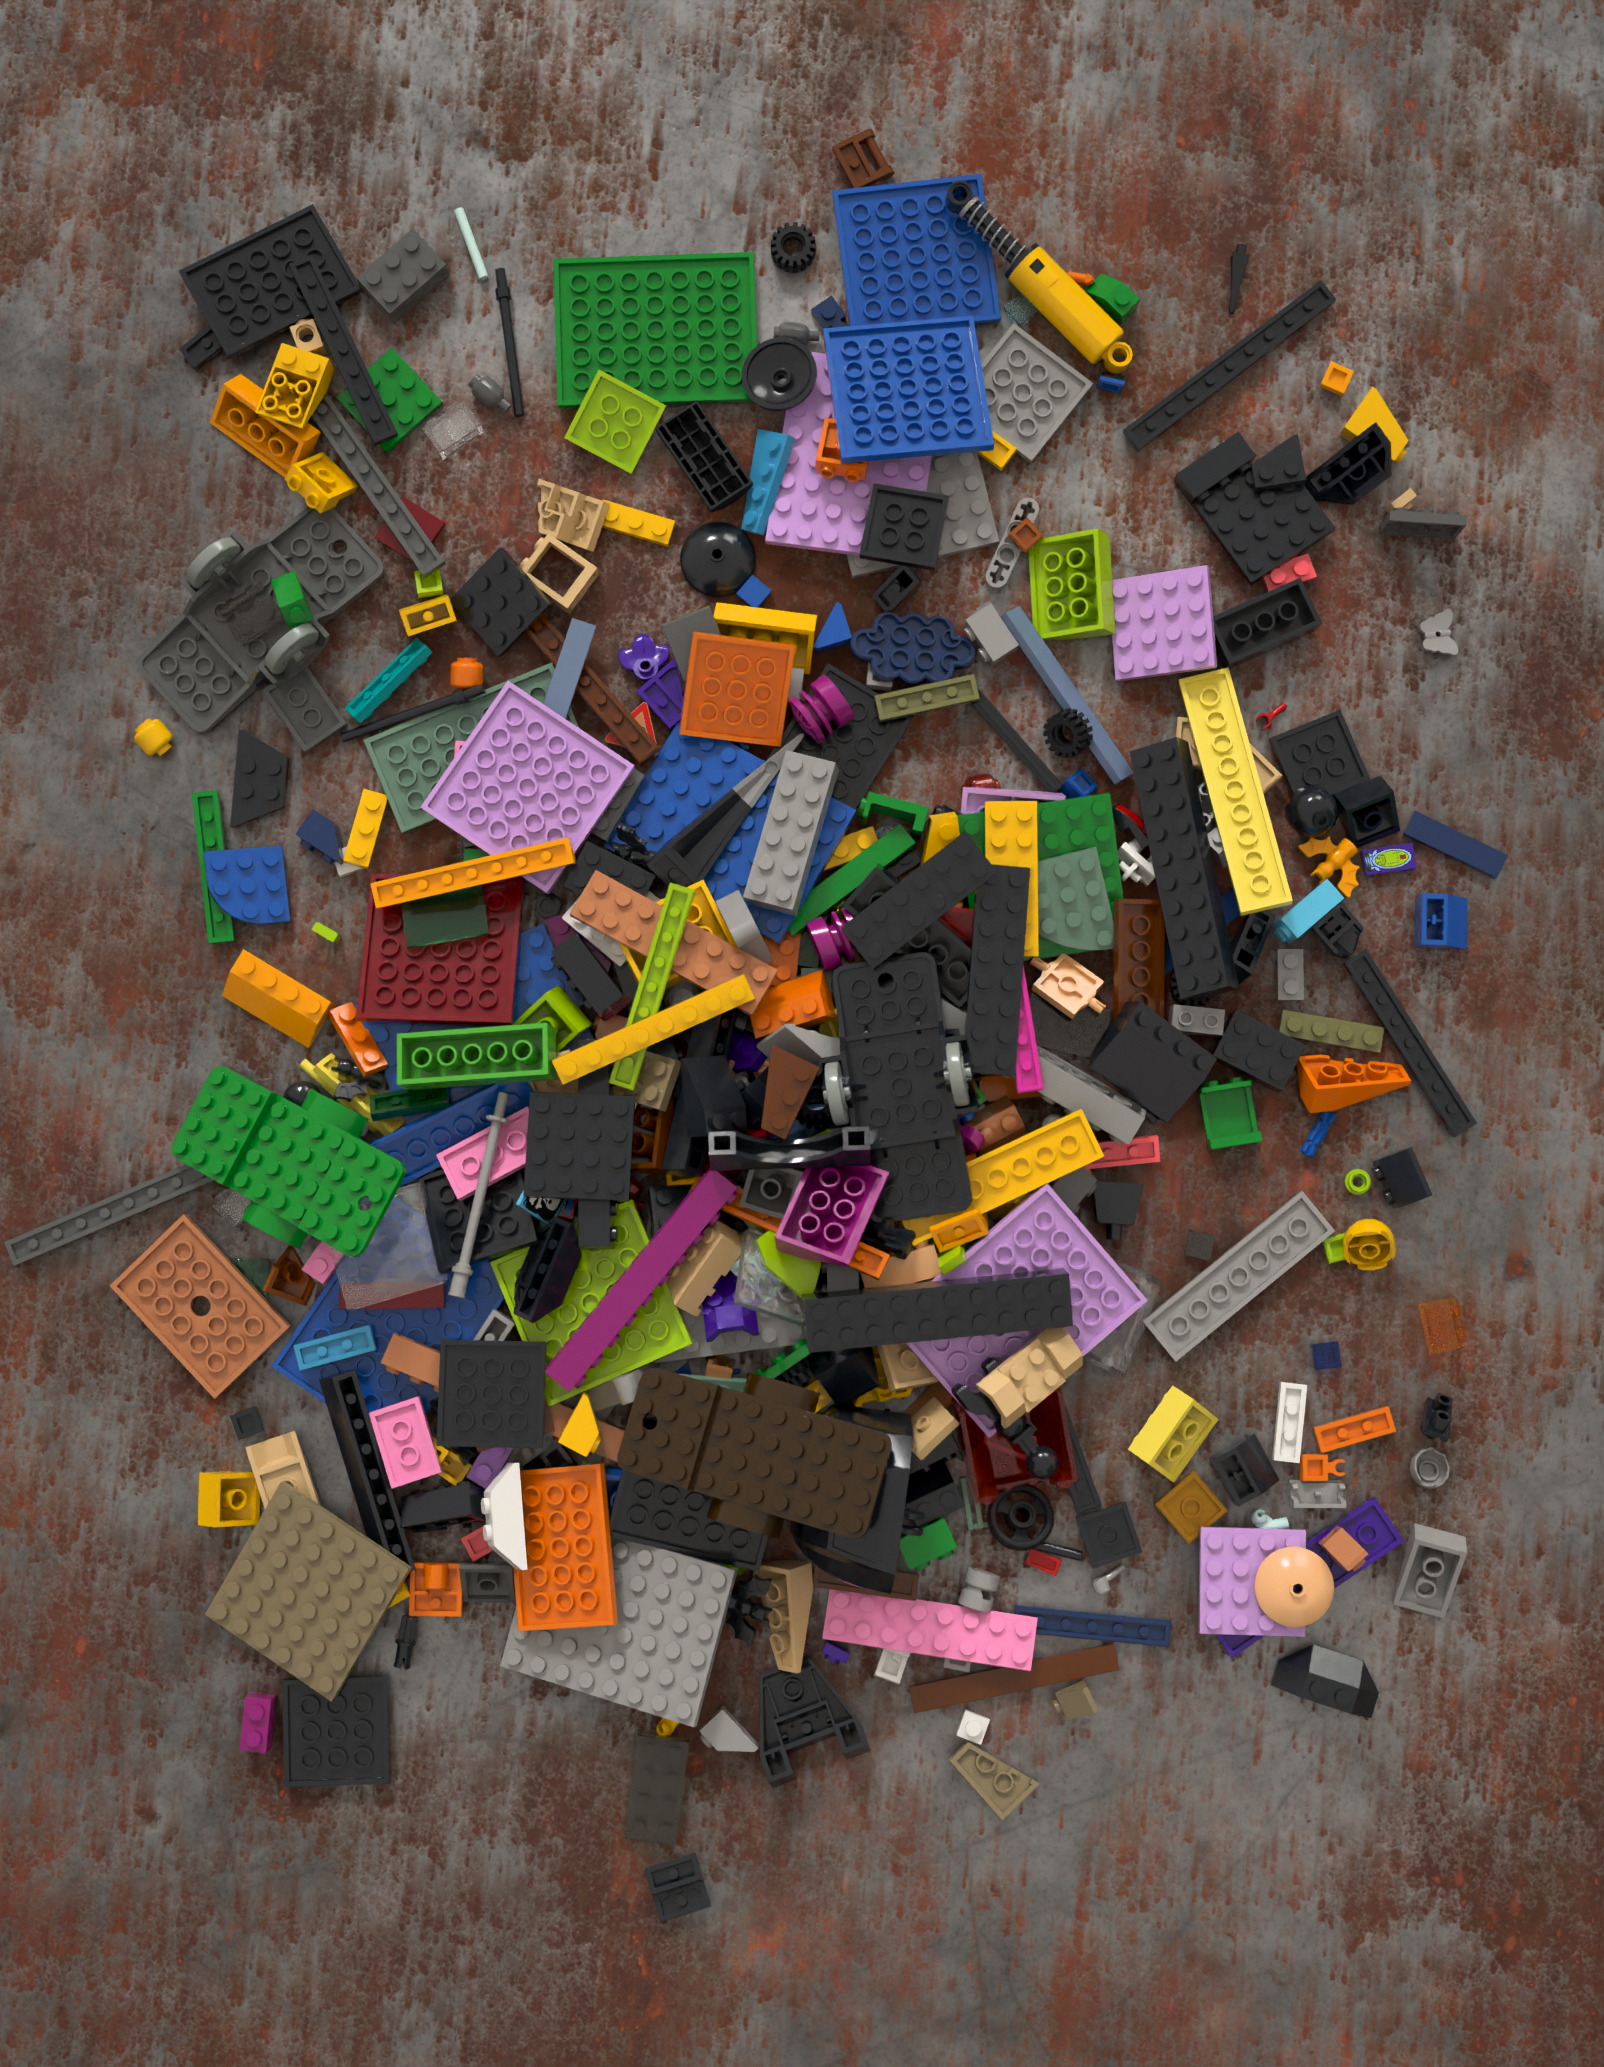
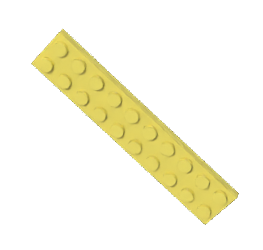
[1179,668,1293,916]

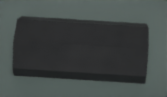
[655,401,753,513]

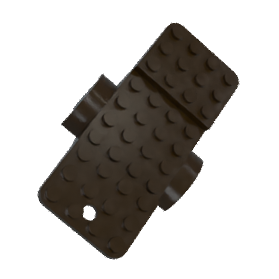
[617,1368,892,1539]

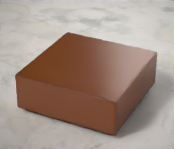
[1008,518,1044,554]

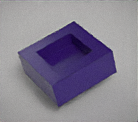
[822,1640,850,1664]

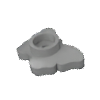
[1419,608,1459,656]

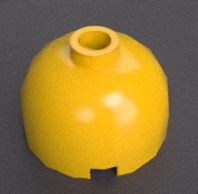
[1343,1219,1396,1271]

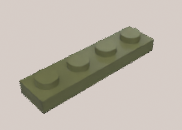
[874,674,980,722]
[1278,1010,1384,1053]

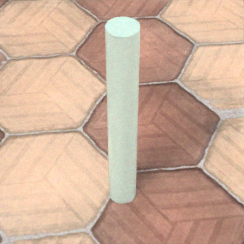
[454,207,488,280]

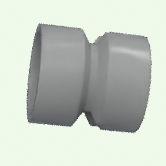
[958,1567,1000,1613]

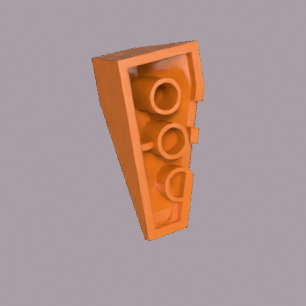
[1296,1054,1411,1113]

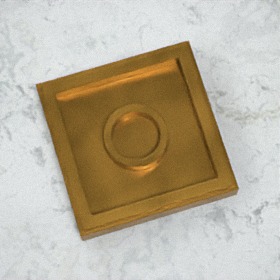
[1154,1470,1228,1544]

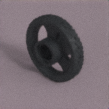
[987,1483,1054,1551]

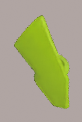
[756,1231,821,1299]

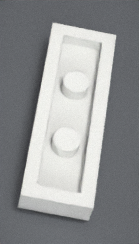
[1272,1382,1307,1463]

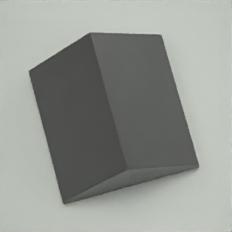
[459,1561,516,1603]

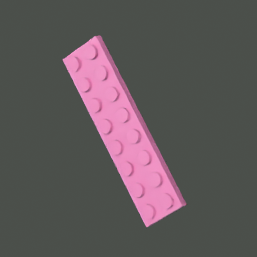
[822,1589,1038,1671]

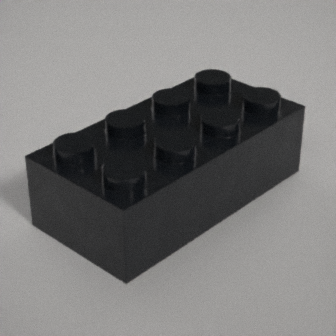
[1213,577,1322,669]

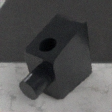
[1092,1181,1143,1240]

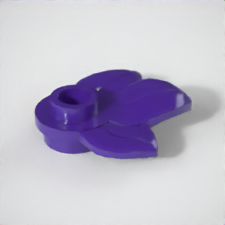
[618,634,669,681]

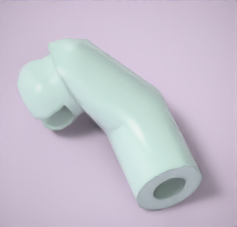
[1251,1509,1289,1529]

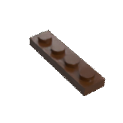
[813,1565,919,1601]

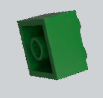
[899,1517,958,1571]

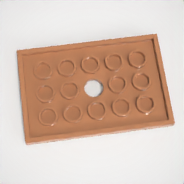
[110,1214,291,1399]

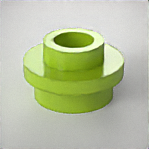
[1344,1169,1371,1195]

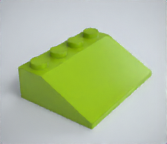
[1028,528,1116,641]

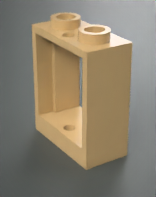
[520,533,599,614]

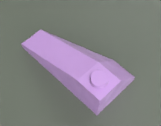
[960,787,1066,814]

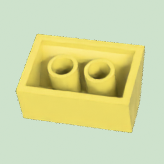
[1128,1385,1218,1483]

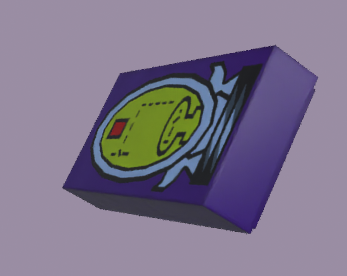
[1360,843,1417,876]

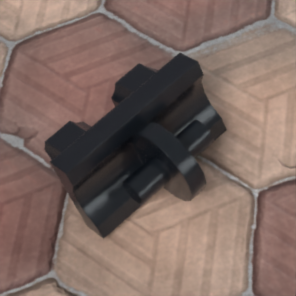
[862,1218,916,1260]
[1420,1393,1453,1443]

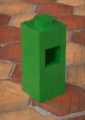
[271,571,313,629]

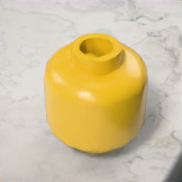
[134,718,173,756]

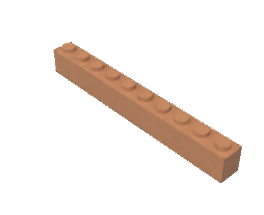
[381,1332,625,1466]

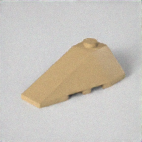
[753,1559,813,1674]

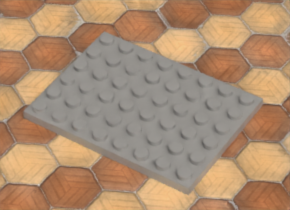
[500,1537,738,1727]

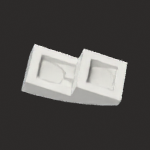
[874,1649,910,1684]

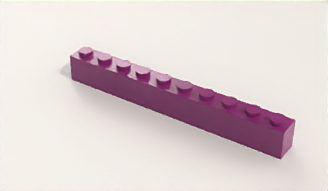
[545,1168,738,1392]

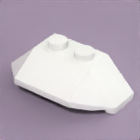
[481,1462,527,1570]

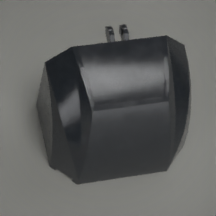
[790,1404,926,1594]

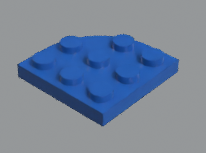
[204,846,290,925]

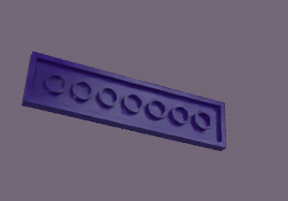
[1215,1497,1404,1658]

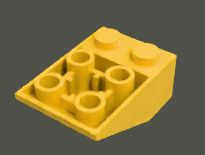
[255,343,335,429]

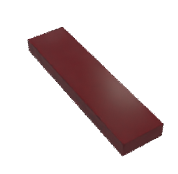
[339,1282,445,1310]

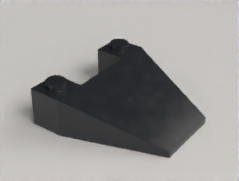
[759,1655,871,1788]

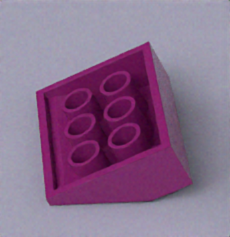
[774,1166,889,1266]

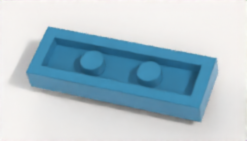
[293,1325,377,1371]

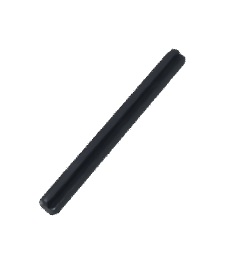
[959,674,1062,793]

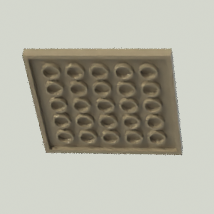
[205,1481,412,1702]

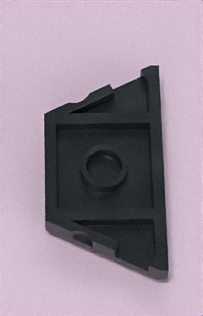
[230,730,289,828]

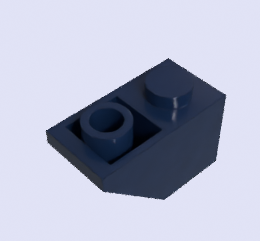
[296,809,344,865]

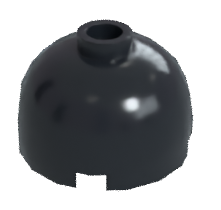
[1285,785,1338,838]

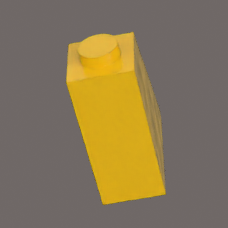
[1339,386,1409,465]

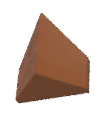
[263,1245,316,1306]

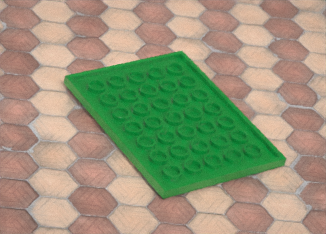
[553,252,757,409]

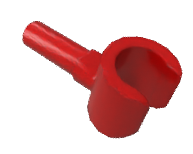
[1256,703,1287,729]

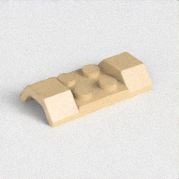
[976,1327,1083,1428]
[245,1430,321,1509]

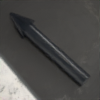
[1007,1535,1082,1561]

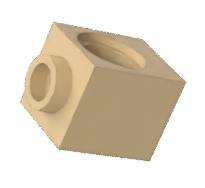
[290,319,327,356]

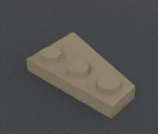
[948,1742,1040,1821]

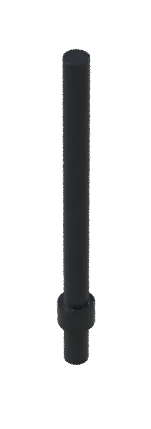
[495,268,524,417]
[340,684,486,742]

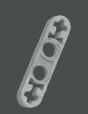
[985,498,1039,591]

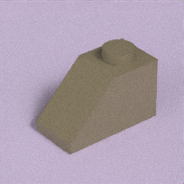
[1053,1679,1098,1720]

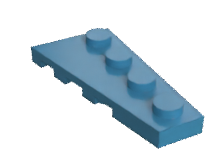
[741,429,796,536]

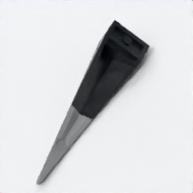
[645,734,804,887]

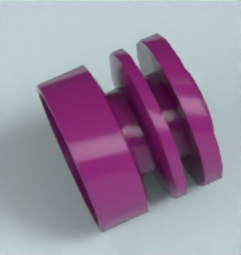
[788,675,855,743]
[806,907,863,973]

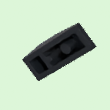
[1230,910,1275,984]

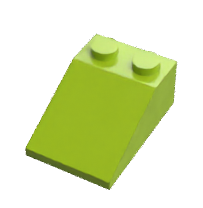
[512,985,592,1053]

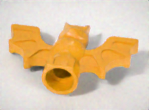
[1297,836,1359,898]

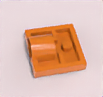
[409,1562,463,1617]

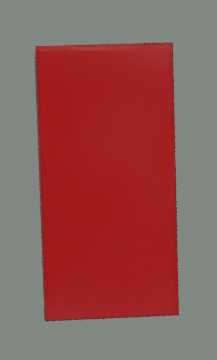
[1025,1549,1062,1576]

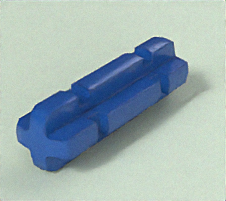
[1300,1111,1336,1157]

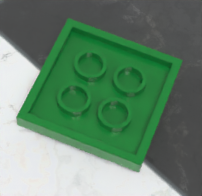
[336,348,443,454]

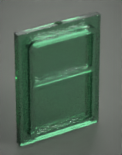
[401,885,489,948]

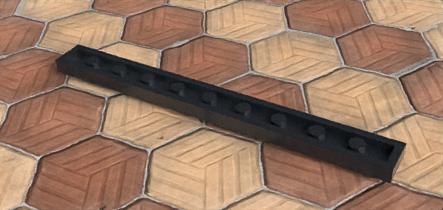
[1123,280,1336,452]

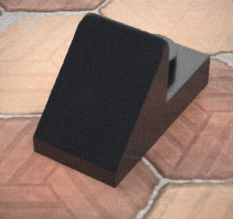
[871,565,922,612]

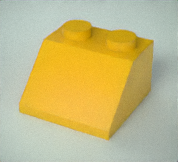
[558,1392,601,1457]
[198,1471,260,1527]

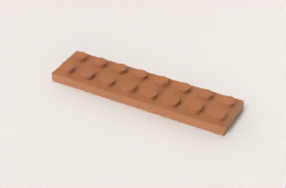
[570,870,778,1016]

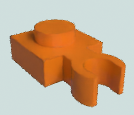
[1299,1454,1345,1481]

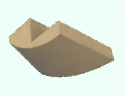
[538,479,610,552]

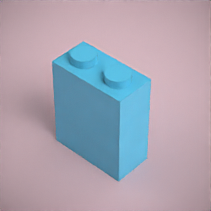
[1272,879,1344,944]

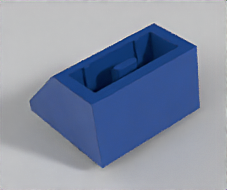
[1415,893,1467,950]

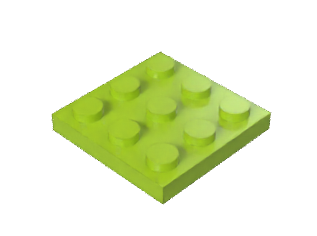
[564,370,667,474]

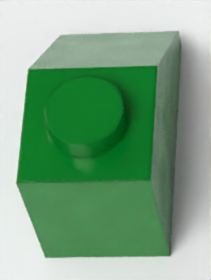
[1084,274,1140,326]

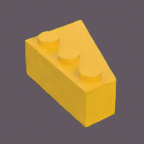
[919,812,960,866]

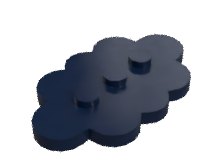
[849,612,976,686]

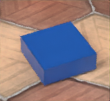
[736,575,772,608]

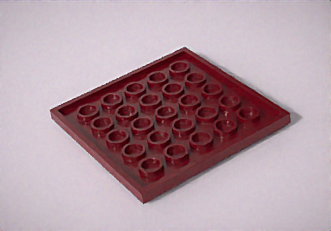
[356,874,525,1026]

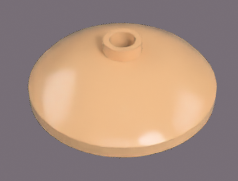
[1254,1547,1334,1627]

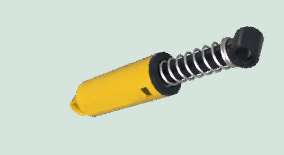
[945,180,1133,374]

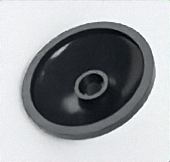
[742,337,817,411]
[680,522,756,597]

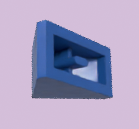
[813,602,852,654]

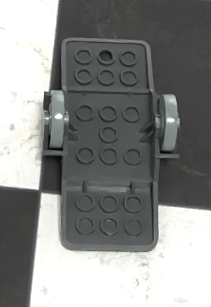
[138,506,385,733]

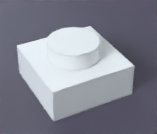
[956,1709,990,1745]

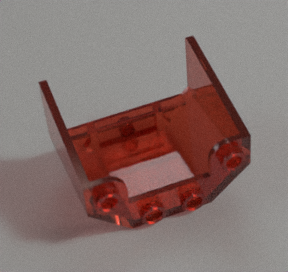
[951,1387,1078,1504]

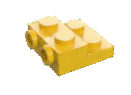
[284,452,359,513]

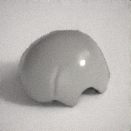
[1409,1447,1450,1489]

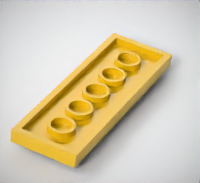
[985,801,1039,957]

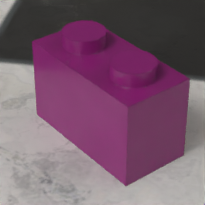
[240,1693,277,1753]

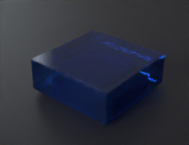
[1311,1341,1341,1370]

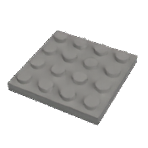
[981,323,1093,463]

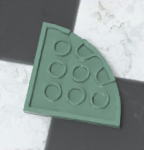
[1038,847,1114,950]

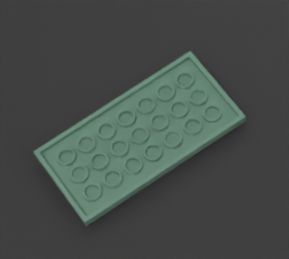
[364,662,579,834]

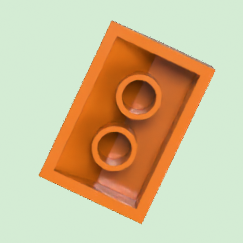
[750,969,837,1040]

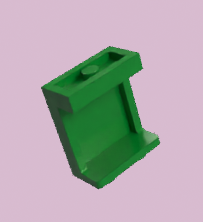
[858,792,929,840]
[1197,1077,1262,1150]

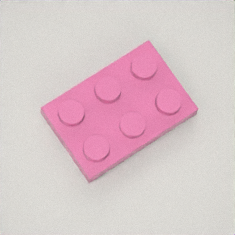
[369,1396,443,1489]

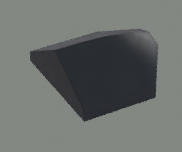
[1310,902,1363,959]

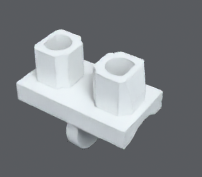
[1118,839,1155,887]

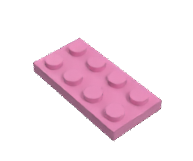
[436,1106,529,1201]

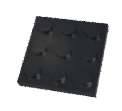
[859,483,949,571]
[450,548,553,657]
[1269,710,1370,796]

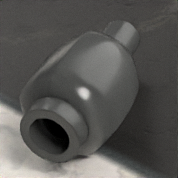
[773,322,819,345]
[468,374,512,412]

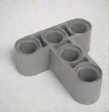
[715,890,774,965]
[579,1362,656,1412]

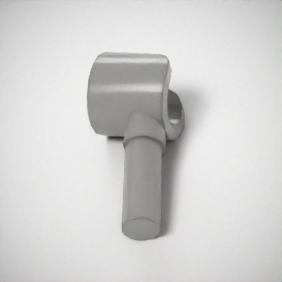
[1093,1564,1125,1594]

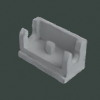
[1288,1479,1346,1508]

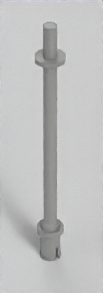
[448,1092,509,1298]

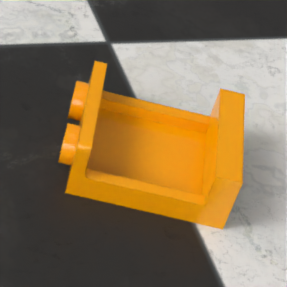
[929,1208,989,1253]

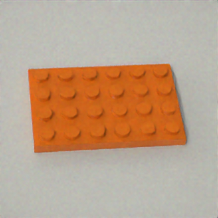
[513,1463,618,1631]

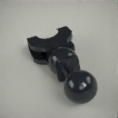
[951,1357,1059,1479]

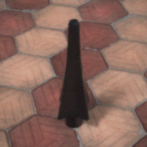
[1229,244,1250,314]

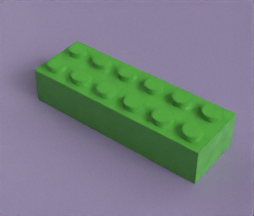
[397,1023,557,1090]

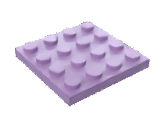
[1112,565,1217,682]
[1198,1526,1306,1637]

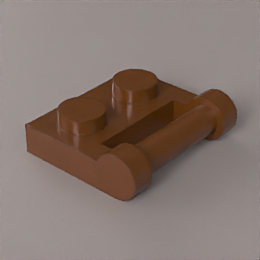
[832,129,895,188]

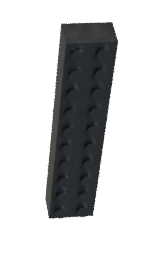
[1130,737,1240,1001]
[802,1268,1073,1353]

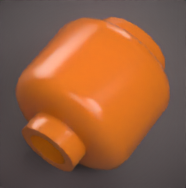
[450,657,483,690]

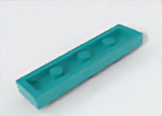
[344,637,433,723]

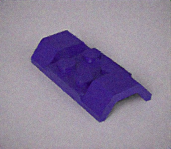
[702,1246,759,1342]

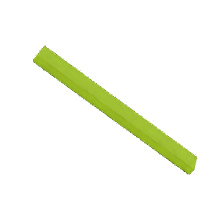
[609,883,696,1091]

